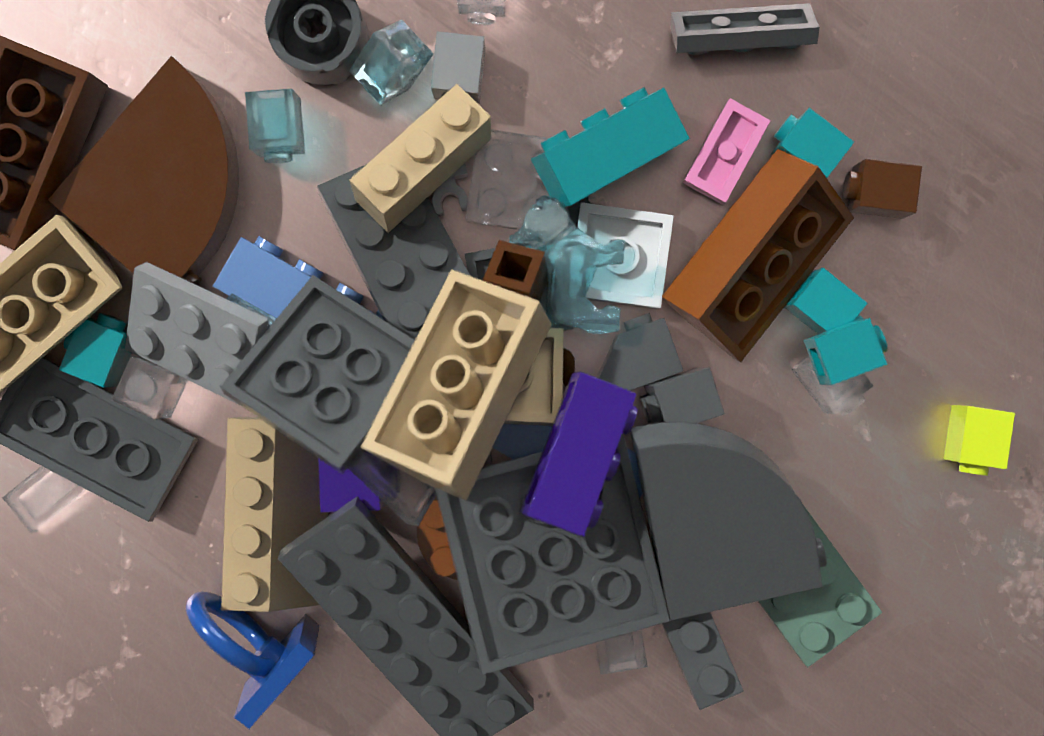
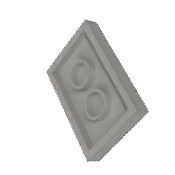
[125,262,269,406]

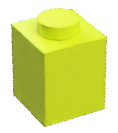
[944,405,1015,476]

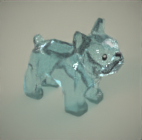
[509,195,625,334]

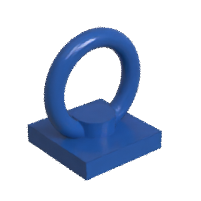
[186,591,320,729]

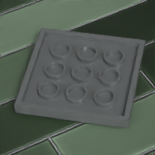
[434,433,670,675]

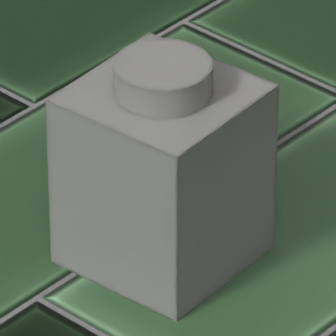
[431,31,486,104]

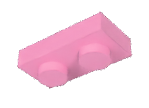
[683,98,771,205]

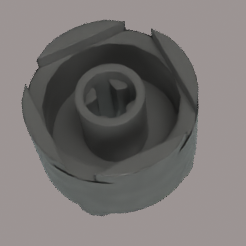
[265,0,369,85]

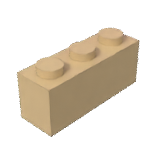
[349,84,491,233]

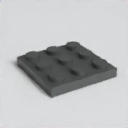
[220,275,415,475]

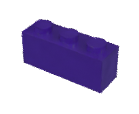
[520,372,638,537]

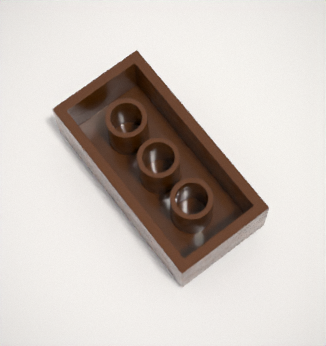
[0,35,108,250]

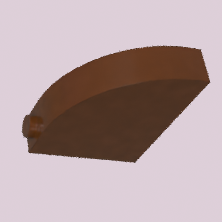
[48,56,239,286]

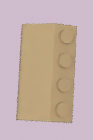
[0,215,123,394]
[361,270,552,501]
[221,416,329,612]

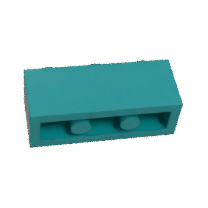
[531,87,690,209]

